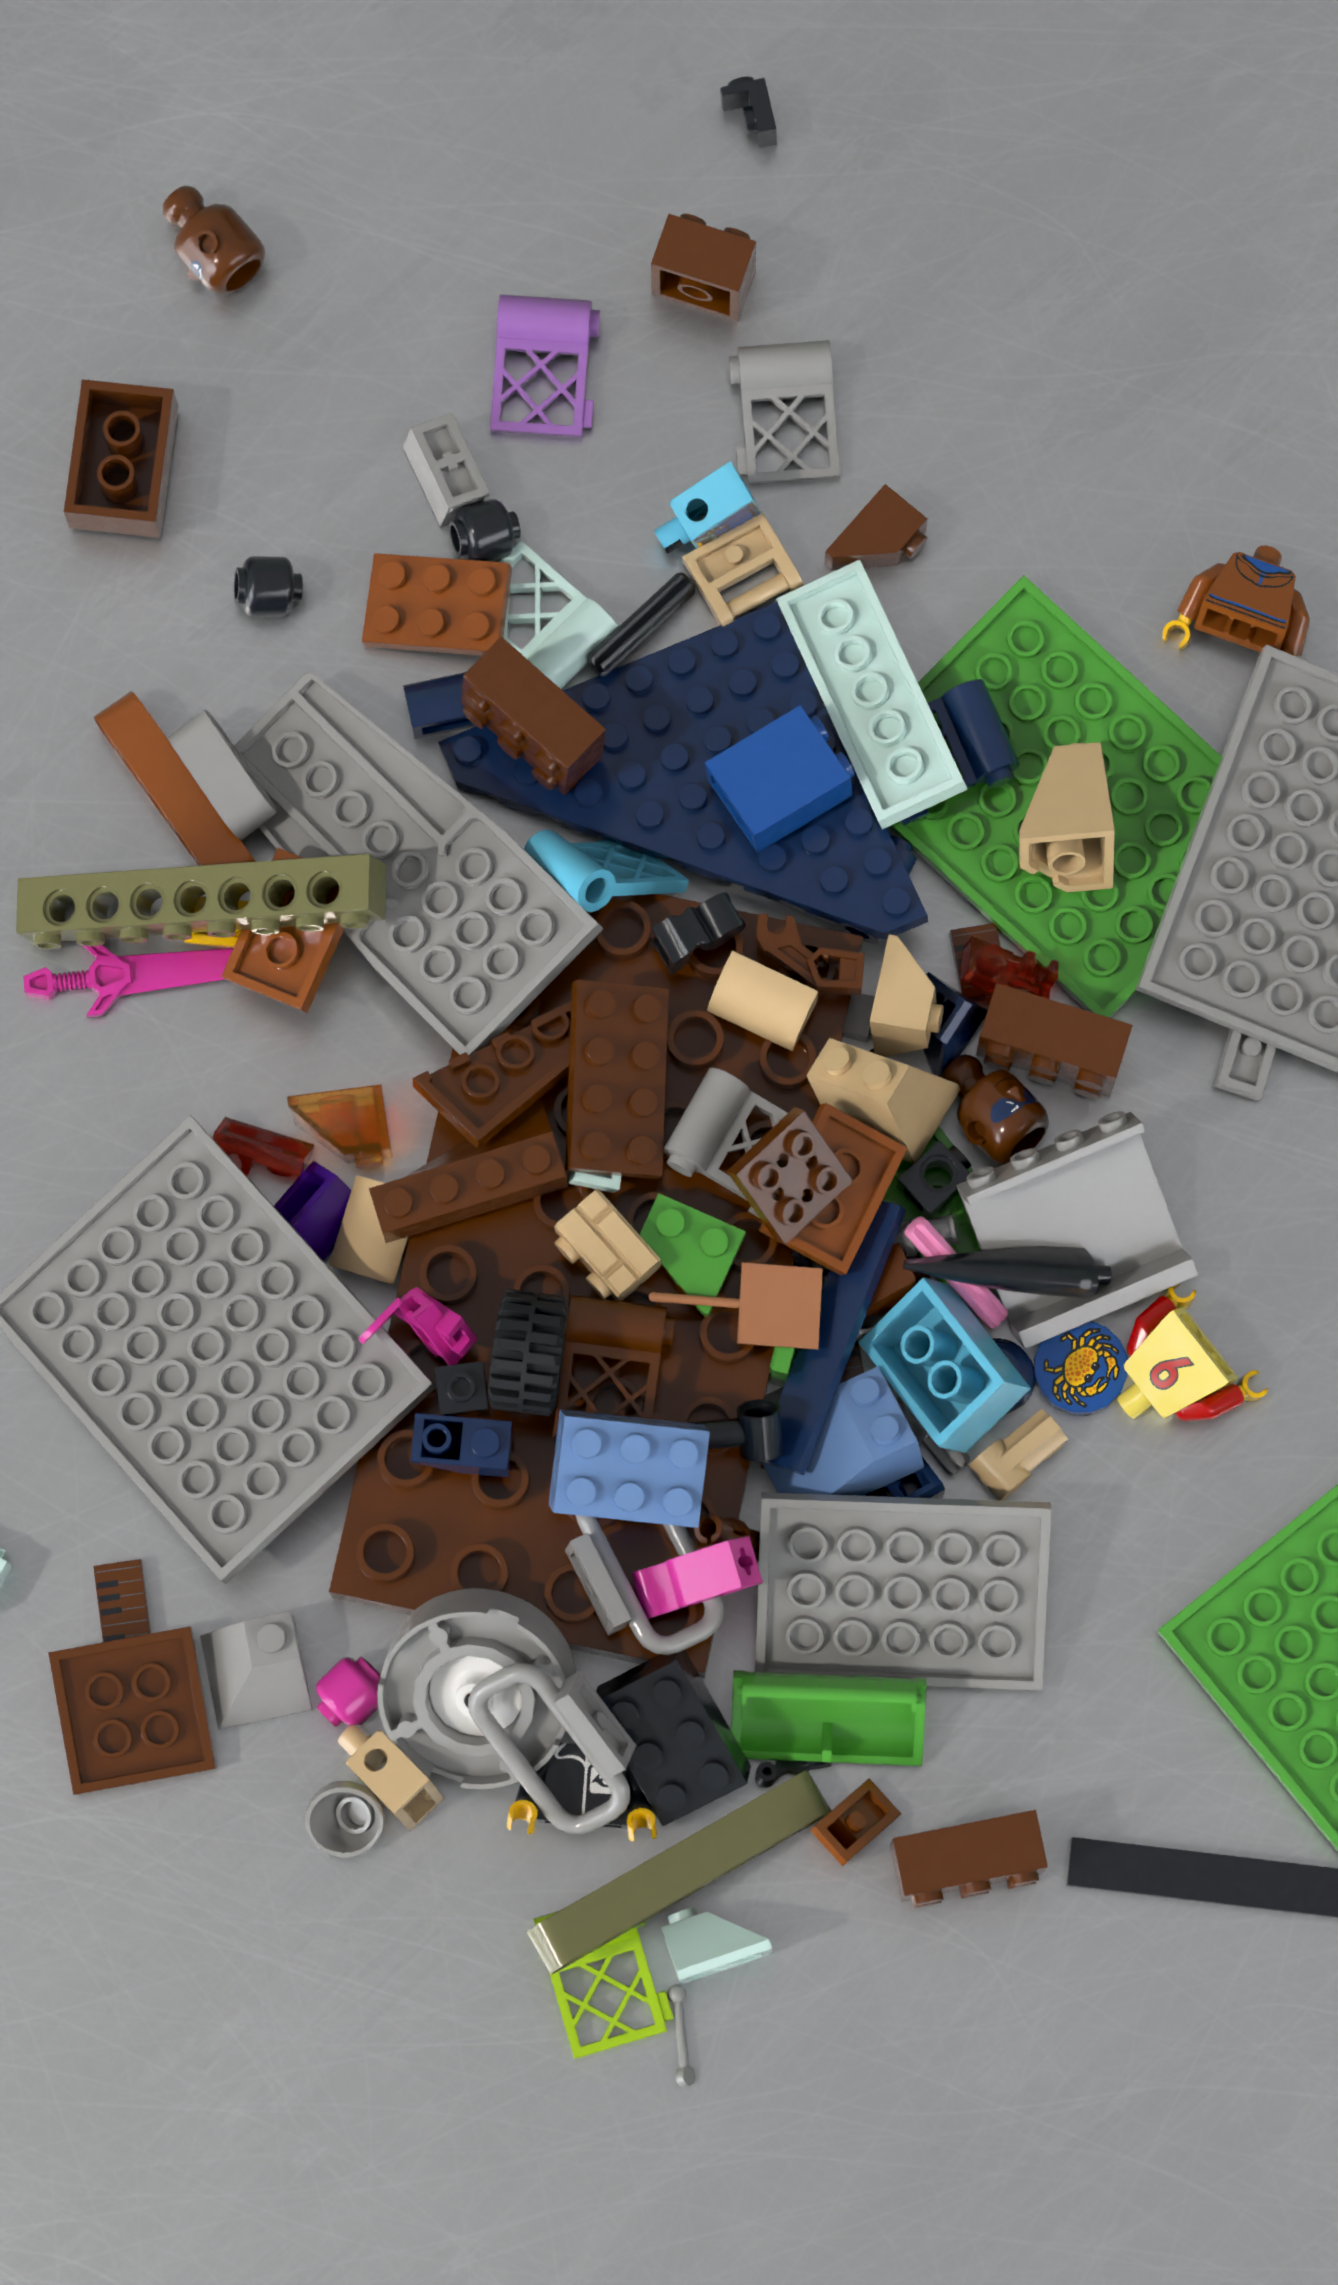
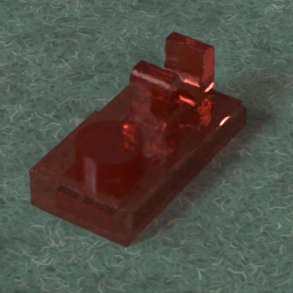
[960,936,1059,999]
[213,1117,314,1177]

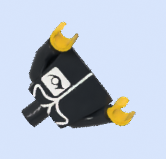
[507,1742,657,1841]

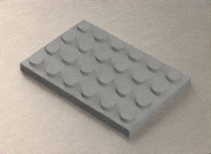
[755,1492,1051,1691]

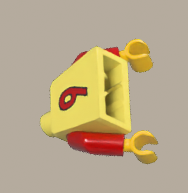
[1117,1283,1268,1422]

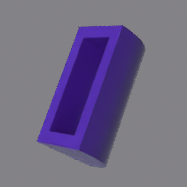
[274,1160,351,1261]

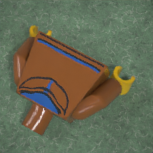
[1162,545,1310,657]

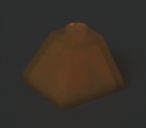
[287,1084,393,1169]

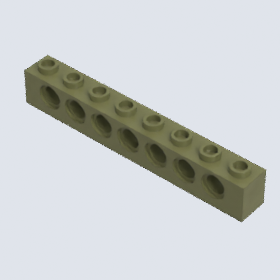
[16,854,386,949]

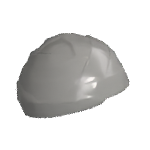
[305,1781,385,1858]

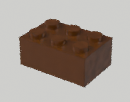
[64,379,178,538]
[461,636,606,796]
[976,983,1133,1099]
[890,1810,1048,1908]

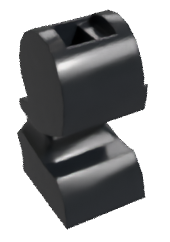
[650,892,746,975]

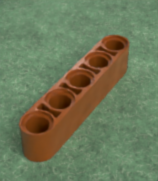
[93,691,256,866]

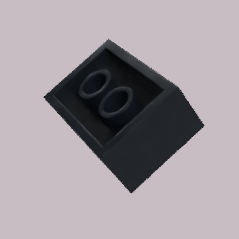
[596,1650,751,1826]

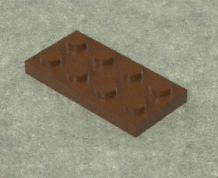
[565,980,669,1179]

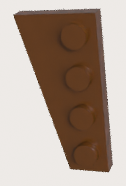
[413,1001,571,1149]

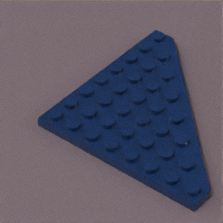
[438,602,928,940]

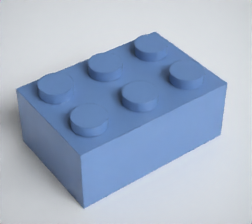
[548,1409,710,1528]

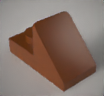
[810,1778,901,1866]

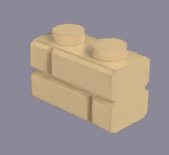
[554,1189,662,1301]

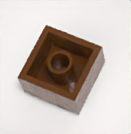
[651,213,756,321]

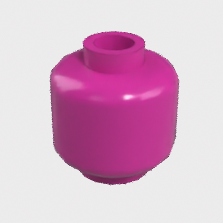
[316,1656,381,1727]

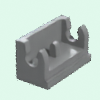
[403,413,490,527]

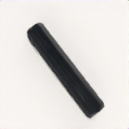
[587,572,695,677]

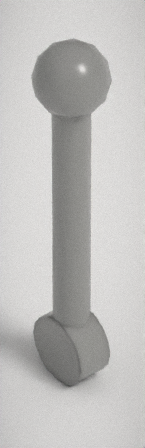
[667,1984,695,2087]

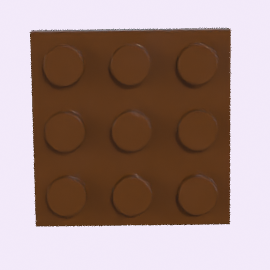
[48,1626,217,1795]

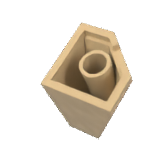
[1019,742,1115,892]

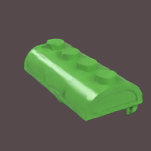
[731,1670,927,1766]

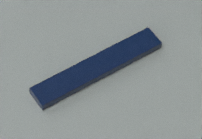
[762,1200,906,1476]

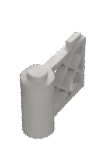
[729,340,840,485]
[663,1067,788,1218]

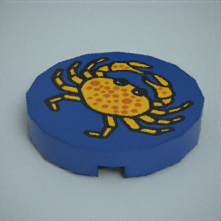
[1034,1321,1128,1415]

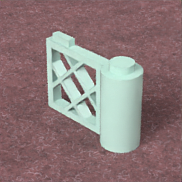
[499,540,619,689]

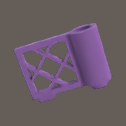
[490,294,600,438]

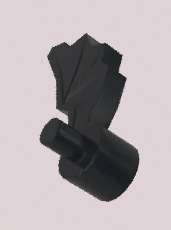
[755,1760,832,1788]

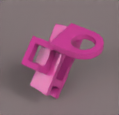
[358,1287,478,1365]

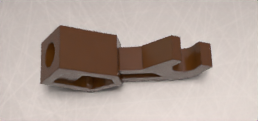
[756,914,865,995]

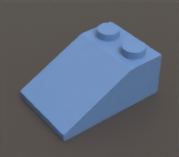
[761,1366,925,1496]

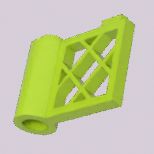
[533,1911,674,2059]

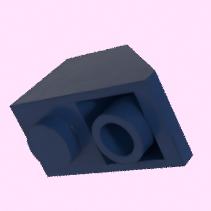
[411,1413,514,1477]

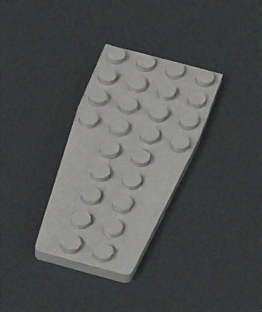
[234,673,604,1055]

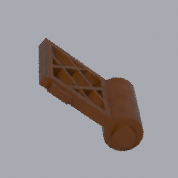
[552,1295,675,1438]

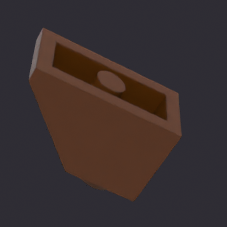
[824,484,928,571]

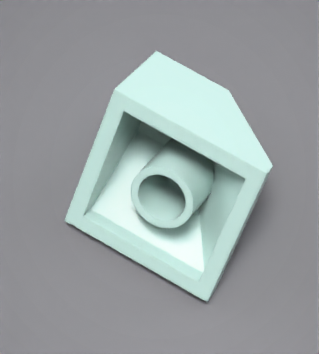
[661,1907,772,1985]

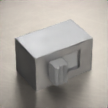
[843,994,875,1042]

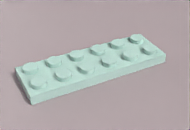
[776,559,968,829]

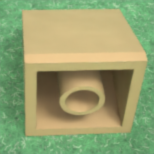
[806,1038,961,1164]

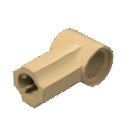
[968,1409,1068,1501]

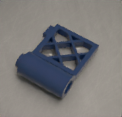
[901,679,1020,826]

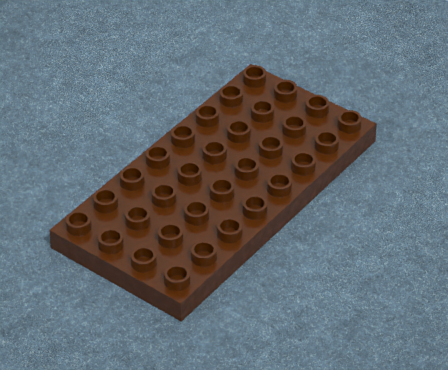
[329,894,863,1678]

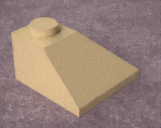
[870,934,944,1057]

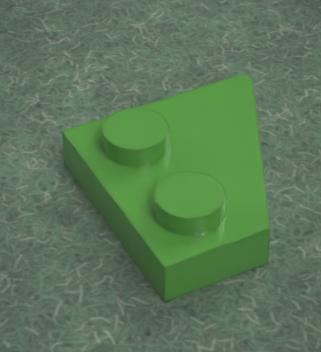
[640,1193,746,1317]

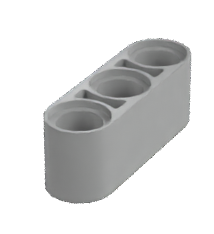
[168,710,278,840]

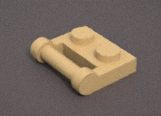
[682,513,804,627]

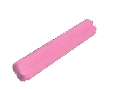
[904,1216,1008,1329]

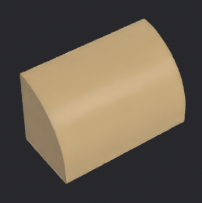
[707,951,818,1051]
[329,1175,408,1285]

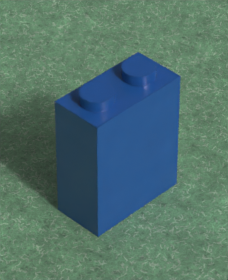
[705,705,855,853]

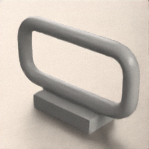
[565,1515,724,1655]
[468,1663,636,1835]

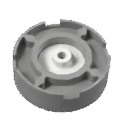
[377,1588,576,1789]

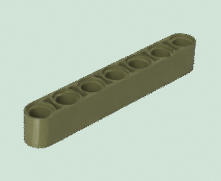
[526,1770,831,1975]

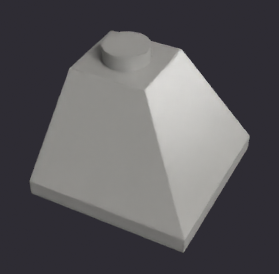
[200,1611,313,1730]

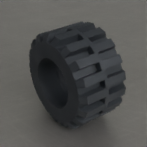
[488,1289,569,1416]

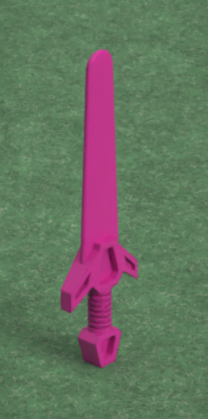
[23,945,233,1018]

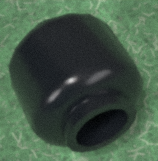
[449,499,521,561]
[234,556,303,617]

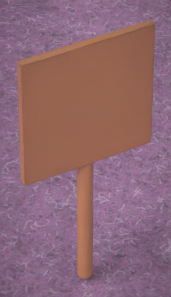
[649,1262,823,1350]

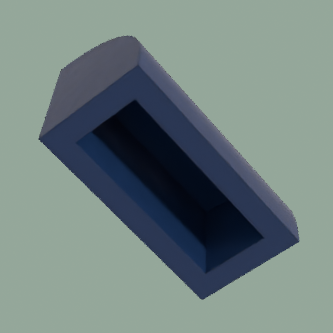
[403,672,475,739]

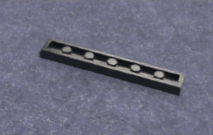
[1066,1837,1338,1918]

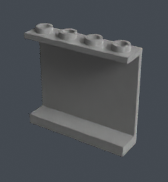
[956,1111,1198,1349]

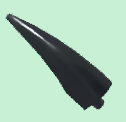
[903,1246,1112,1298]

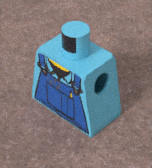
[654,461,762,554]

